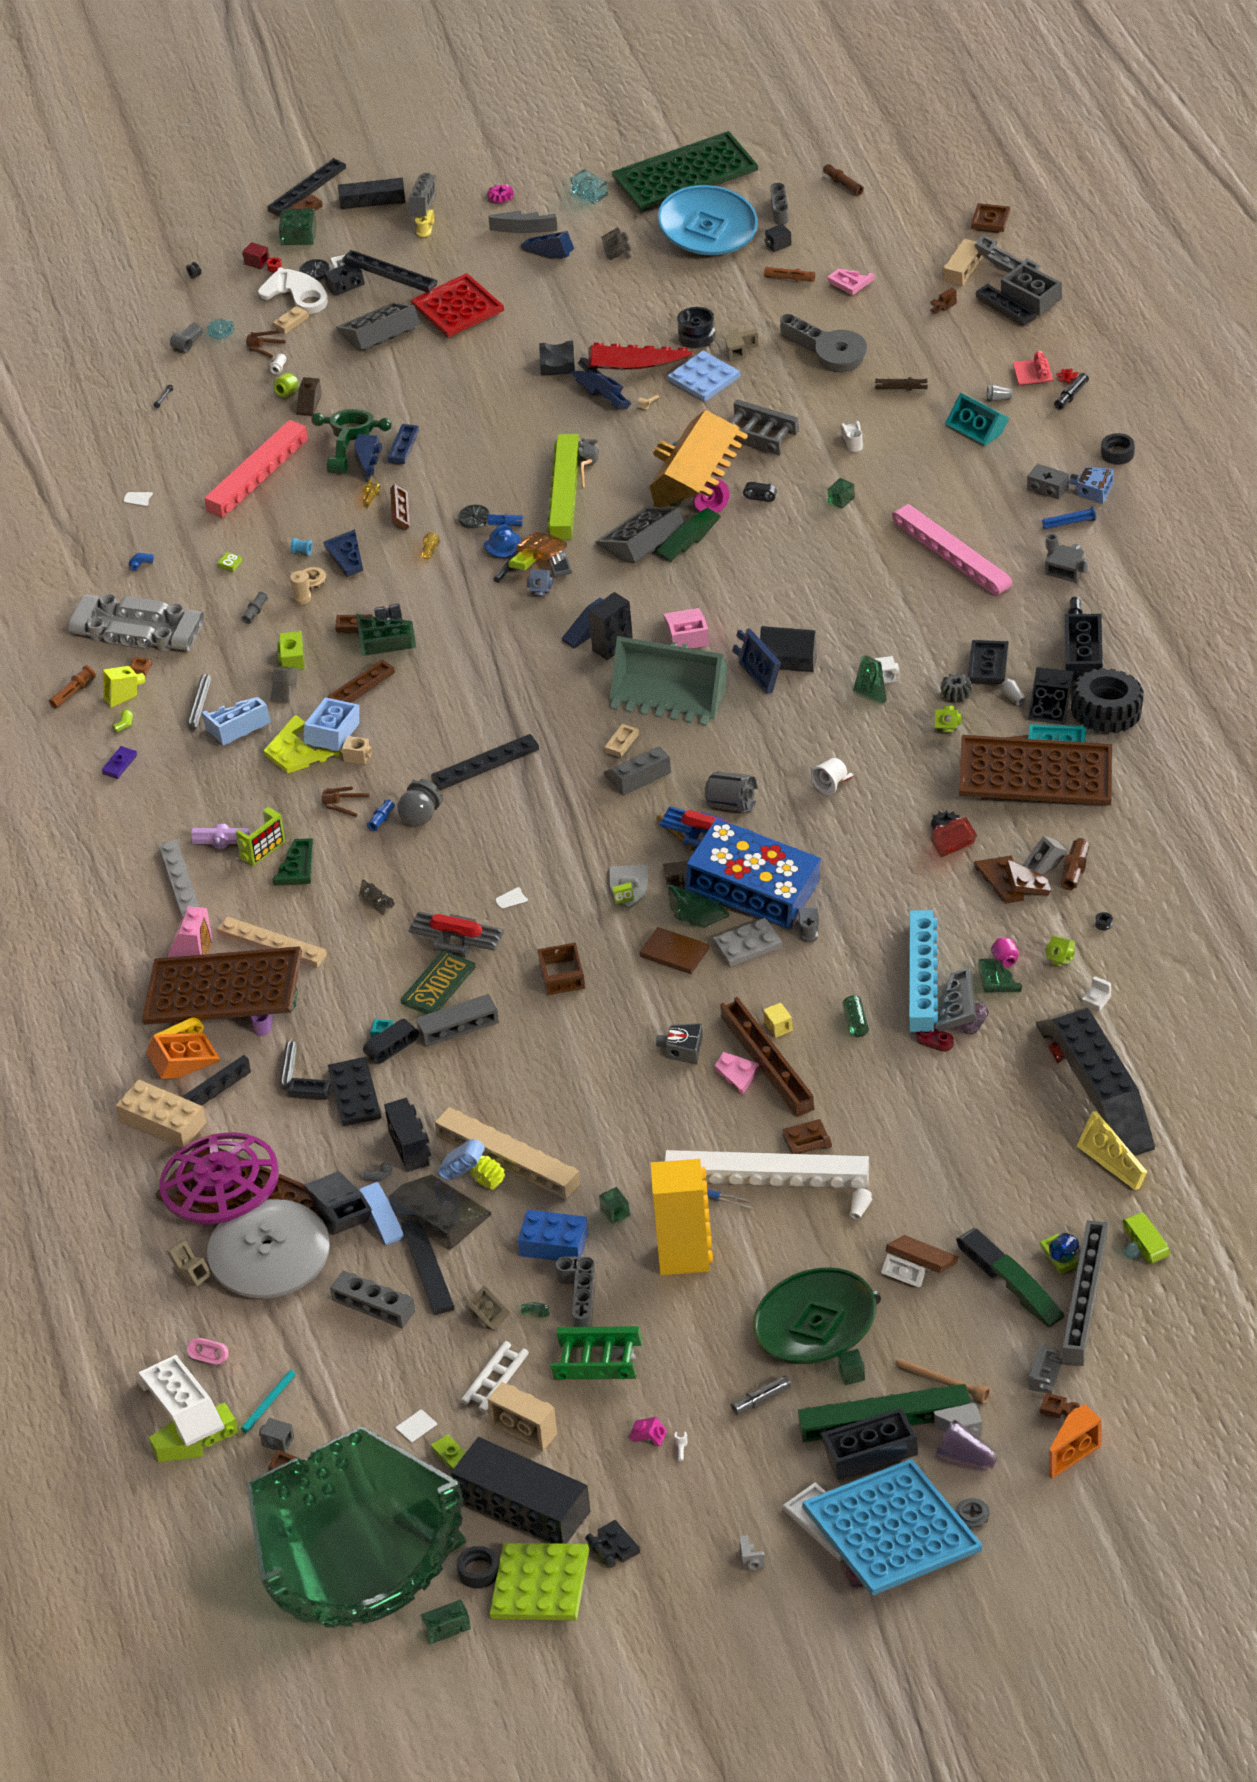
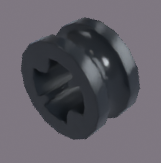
[186,262,202,278]
[1095,912,1113,931]

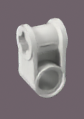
[841,421,863,452]

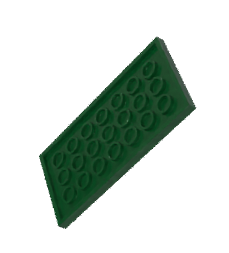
[612,131,758,211]

